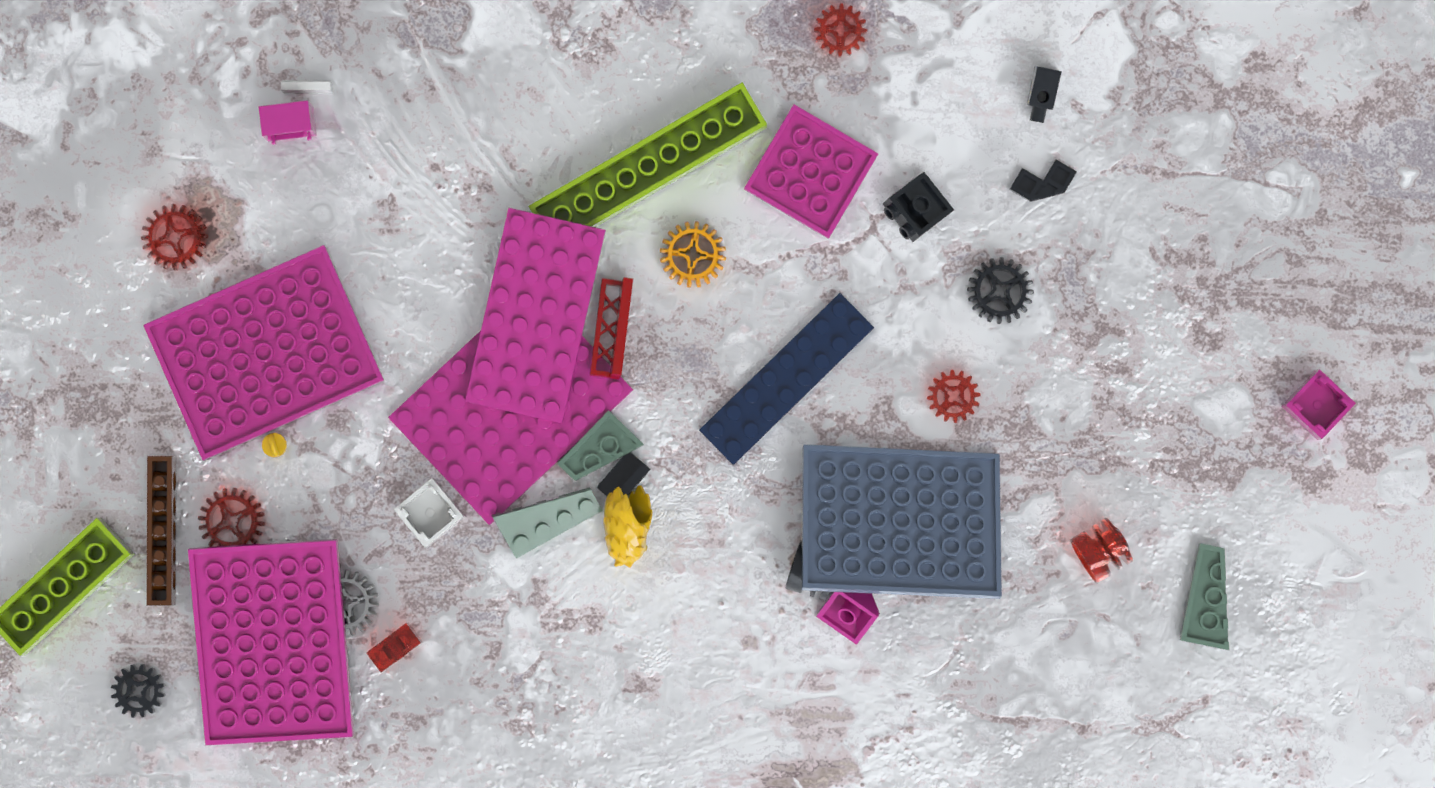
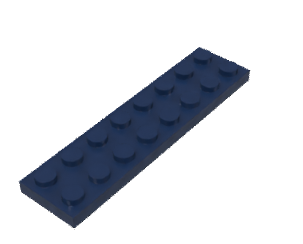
[699,293,874,465]

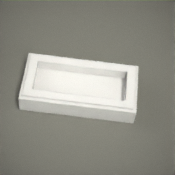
[281,80,333,93]

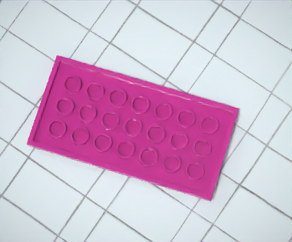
[465,208,606,423]

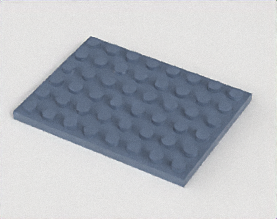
[802,444,1002,599]

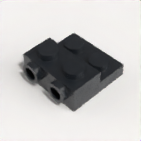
[883,172,954,242]

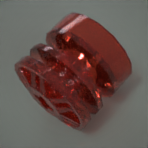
[1070,518,1133,584]

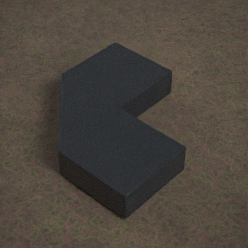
[1009,159,1077,202]

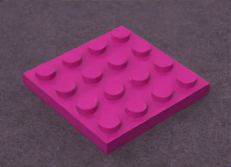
[744,104,878,239]

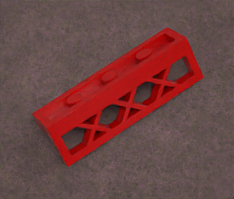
[590,277,633,379]

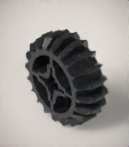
[967,257,1034,324]

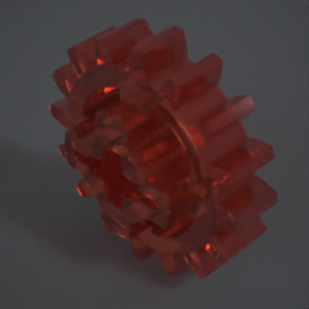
[814,3,868,58]
[926,370,981,423]

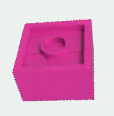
[258,100,317,145]
[1281,369,1356,440]

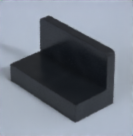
[597,452,651,496]

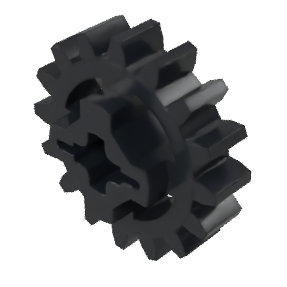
[111,664,166,718]

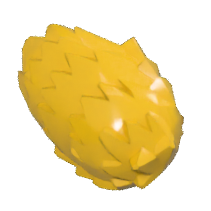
[603,485,653,568]

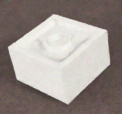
[394,478,465,548]

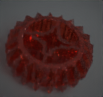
[141,204,209,271]
[198,488,266,547]

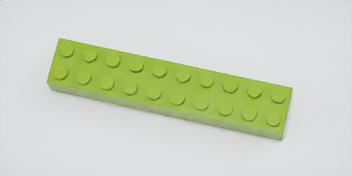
[528,82,767,227]

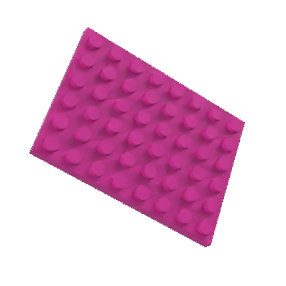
[143,245,385,461]
[388,331,633,525]
[188,539,354,745]

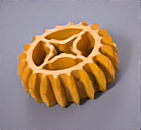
[660,221,726,288]

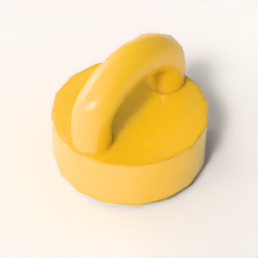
[262,433,287,458]

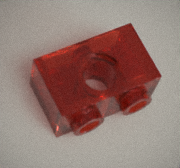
[366,622,423,673]

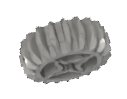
[340,570,379,636]

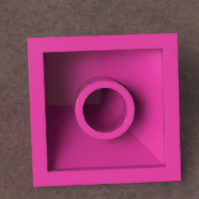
[816,592,880,645]

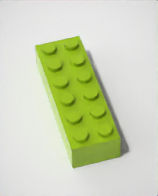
[0,518,135,656]

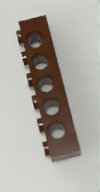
[146,456,176,606]

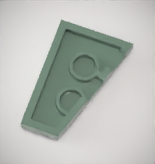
[557,410,644,481]

